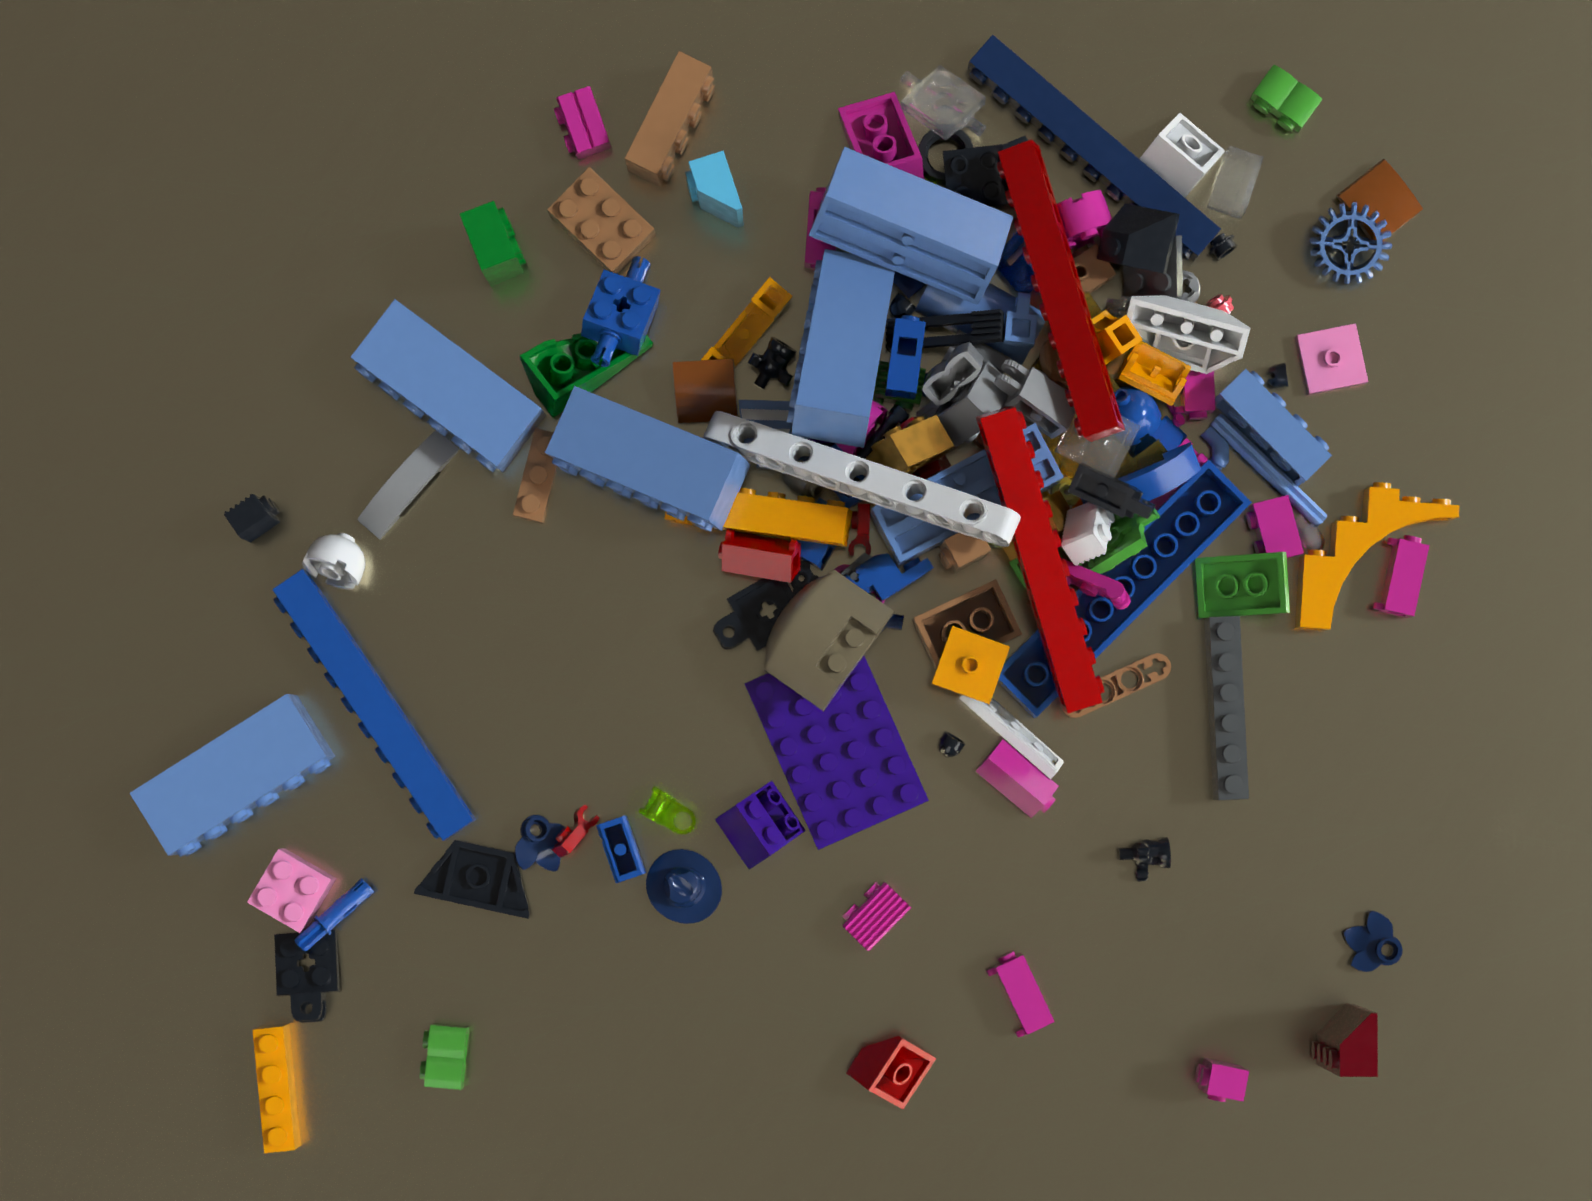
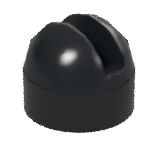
[890,293,916,318]
[1266,363,1289,388]
[938,731,965,757]

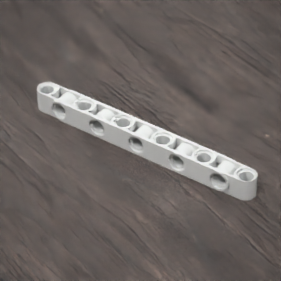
[702,411,1021,547]

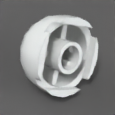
[302,533,365,590]

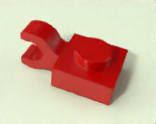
[848,503,871,556]
[551,805,599,858]

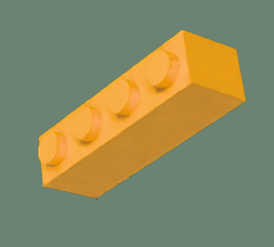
[252,1023,301,1153]

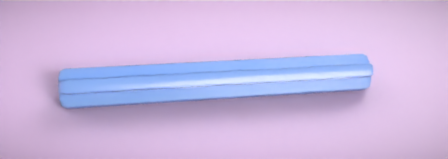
[1210,414,1327,527]

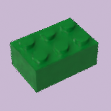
[460,201,526,286]

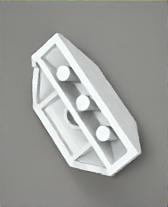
[1127,295,1251,374]

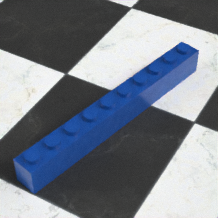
[272,569,476,841]

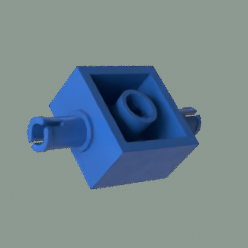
[581,256,661,367]

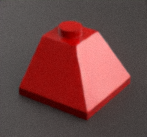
[846,1036,937,1109]

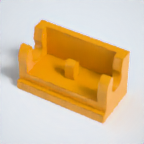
[1118,341,1191,406]

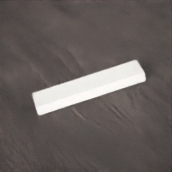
[959,695,1064,780]

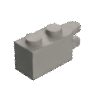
[994,359,1076,439]

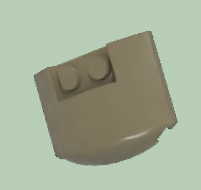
[763,570,895,712]

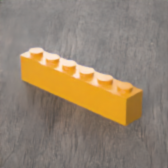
[664,488,852,547]

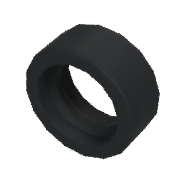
[918,125,973,185]

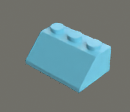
[685,150,744,228]

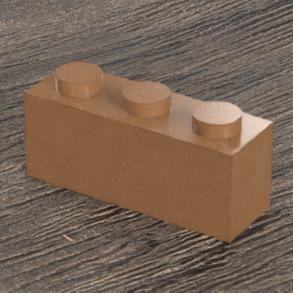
[938,533,991,574]

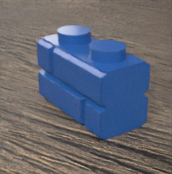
[596,815,646,883]

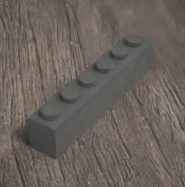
[1204,616,1249,800]

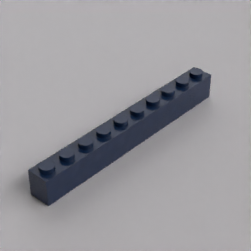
[967,34,1221,261]

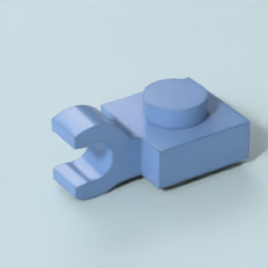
[1003,292,1037,348]

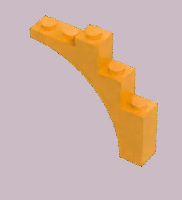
[1295,482,1460,631]

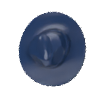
[646,849,722,924]

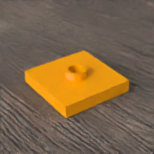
[931,626,1010,704]

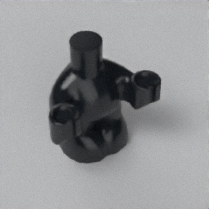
[748,337,797,389]
[1119,837,1171,882]

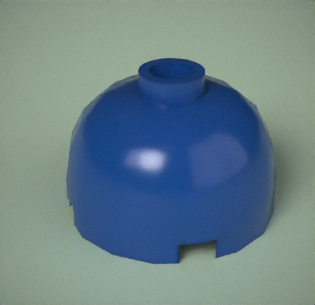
[1107,385,1162,446]

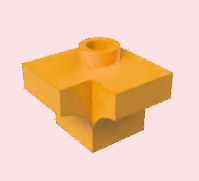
[1092,309,1143,365]

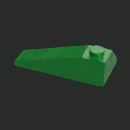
[520,333,653,417]

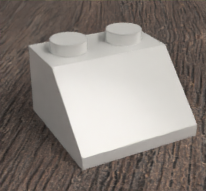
[1139,113,1225,197]

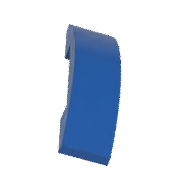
[1081,442,1201,504]

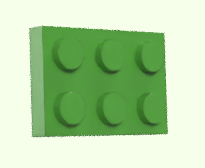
[1195,552,1290,618]

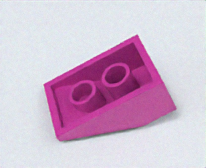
[838,92,924,179]

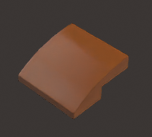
[1336,159,1423,240]
[673,359,738,423]

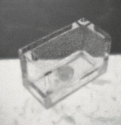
[1206,146,1264,219]

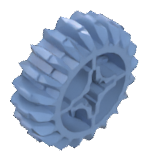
[1309,202,1392,284]

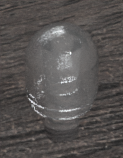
[1295,514,1325,553]

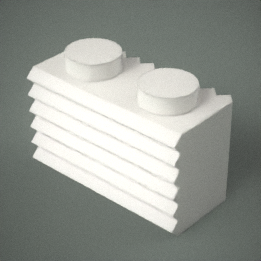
[1061,502,1115,566]

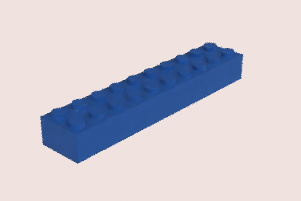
[998,460,1252,718]

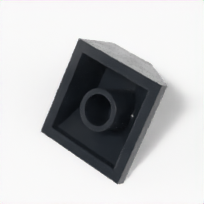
[1097,203,1180,274]

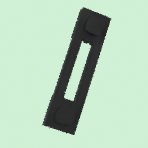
[885,309,1004,351]

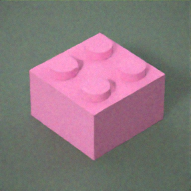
[247,848,337,933]

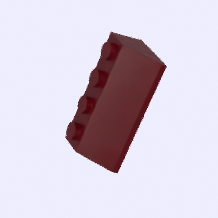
[1311,1003,1378,1077]

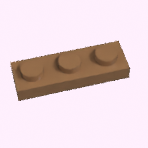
[513,428,557,523]

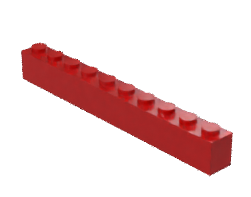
[997,139,1125,442]
[976,406,1105,714]

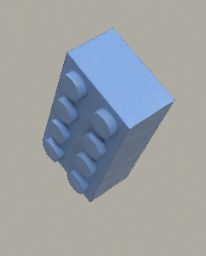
[1215,369,1332,486]

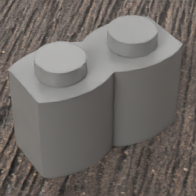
[922,342,984,406]

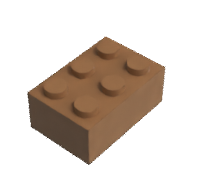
[547,167,656,274]
[912,579,1022,670]

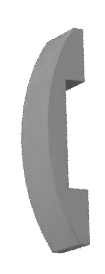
[357,430,460,540]

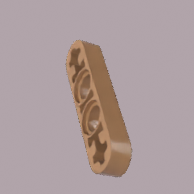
[1060,653,1171,718]

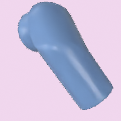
[1200,425,1229,470]

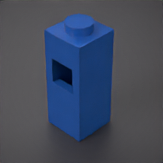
[885,315,926,400]

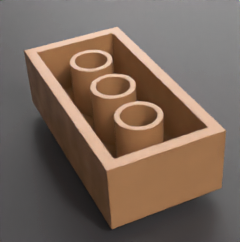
[625,51,715,187]

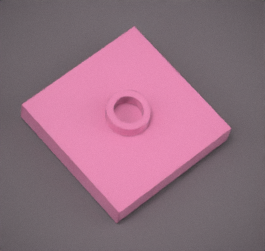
[1295,323,1368,395]

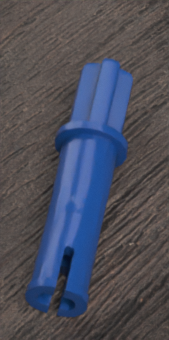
[294,878,374,951]

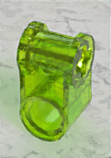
[638,786,698,835]

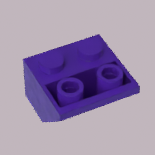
[715,781,806,870]

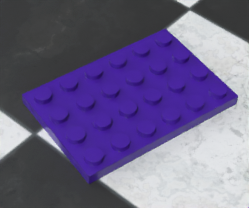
[744,656,929,850]

